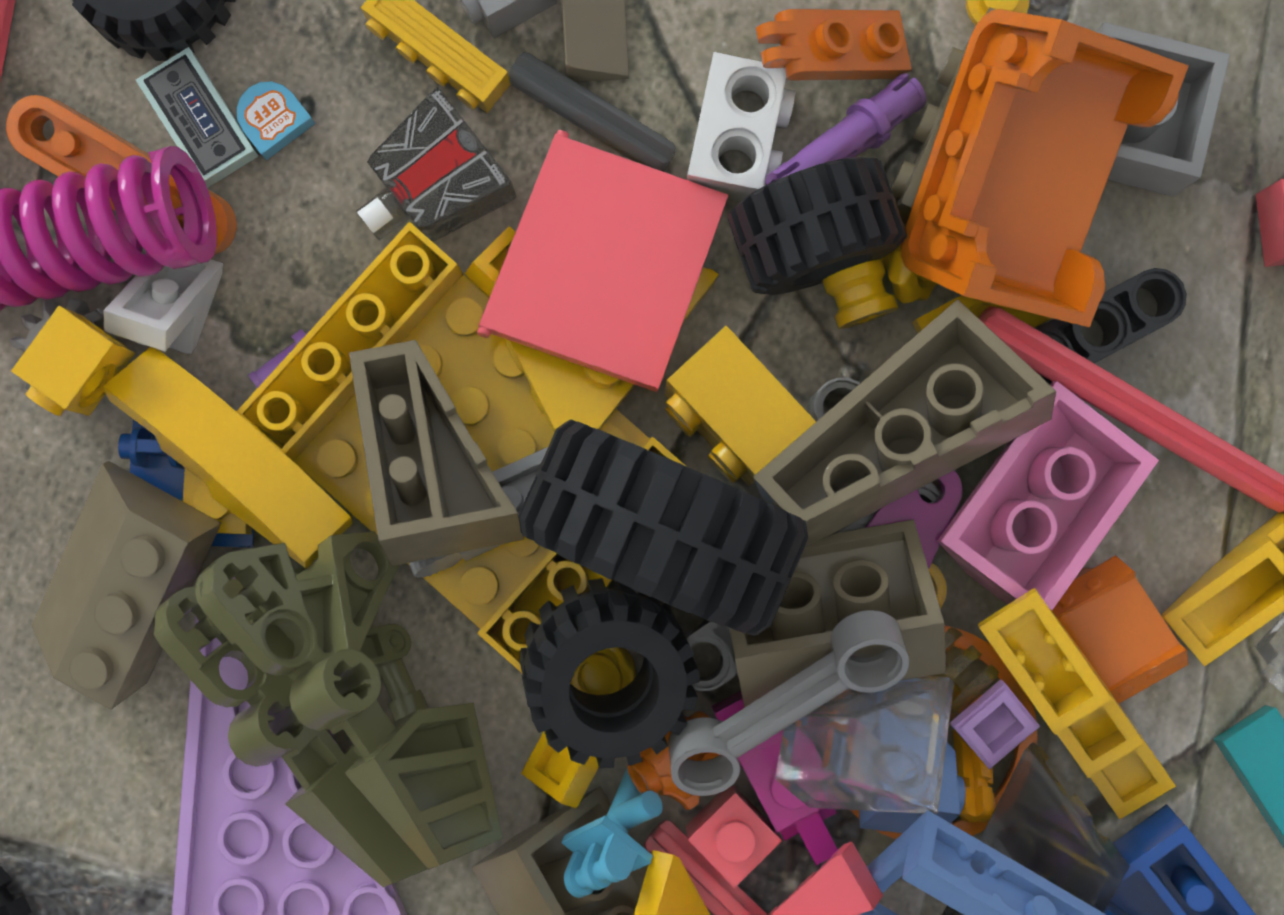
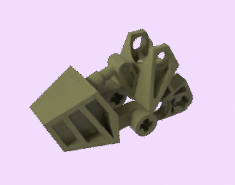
[154,531,503,887]

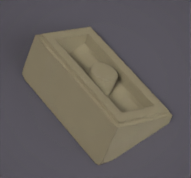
[562,0,629,82]

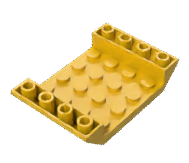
[237,221,687,673]

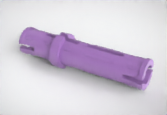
[765,73,926,185]

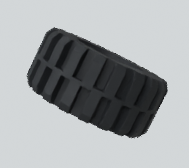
[518,419,809,636]

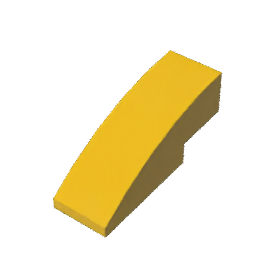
[1162,512,1284,667]

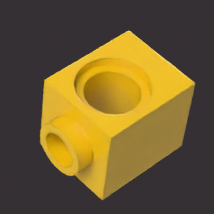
[11,305,135,416]

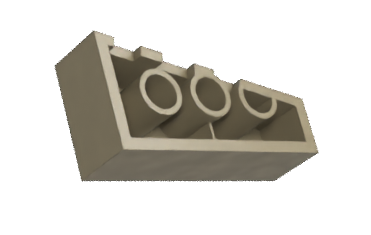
[753,299,1056,547]

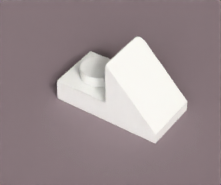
[104,259,223,354]

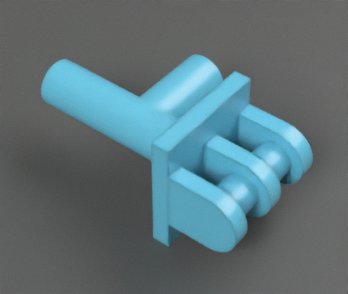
[561,768,663,898]

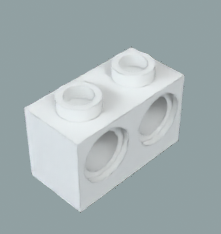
[687,52,796,202]

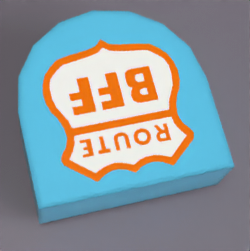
[237,81,316,161]

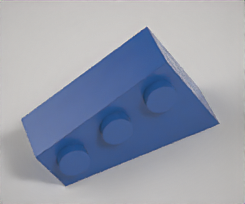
[1070,804,1256,915]

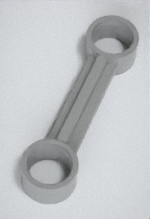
[668,610,909,796]

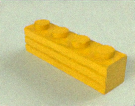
[360,0,511,113]

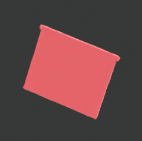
[477,130,729,393]

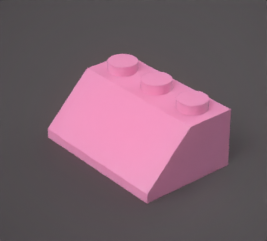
[937,381,1159,610]

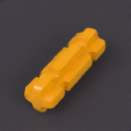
[951,693,996,822]

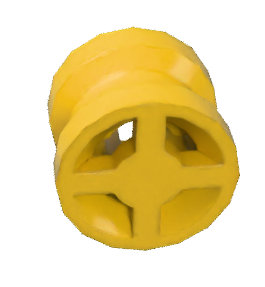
[822,260,898,329]

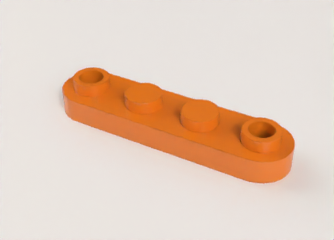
[6,95,237,255]

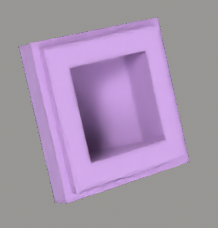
[950,679,1040,769]

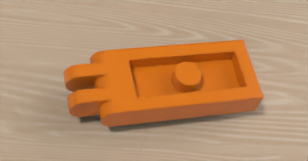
[756,9,912,81]

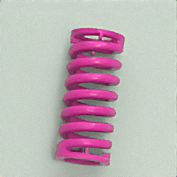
[0,146,217,311]

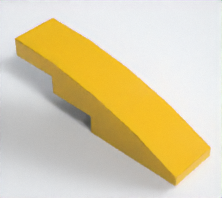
[102,347,353,569]
[978,588,1176,819]

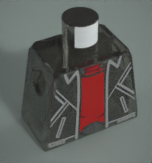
[356,87,517,242]

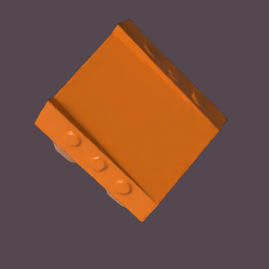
[1052,555,1189,703]

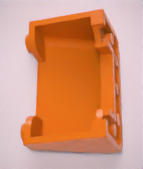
[901,9,1189,328]

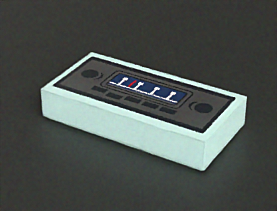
[136,47,259,188]

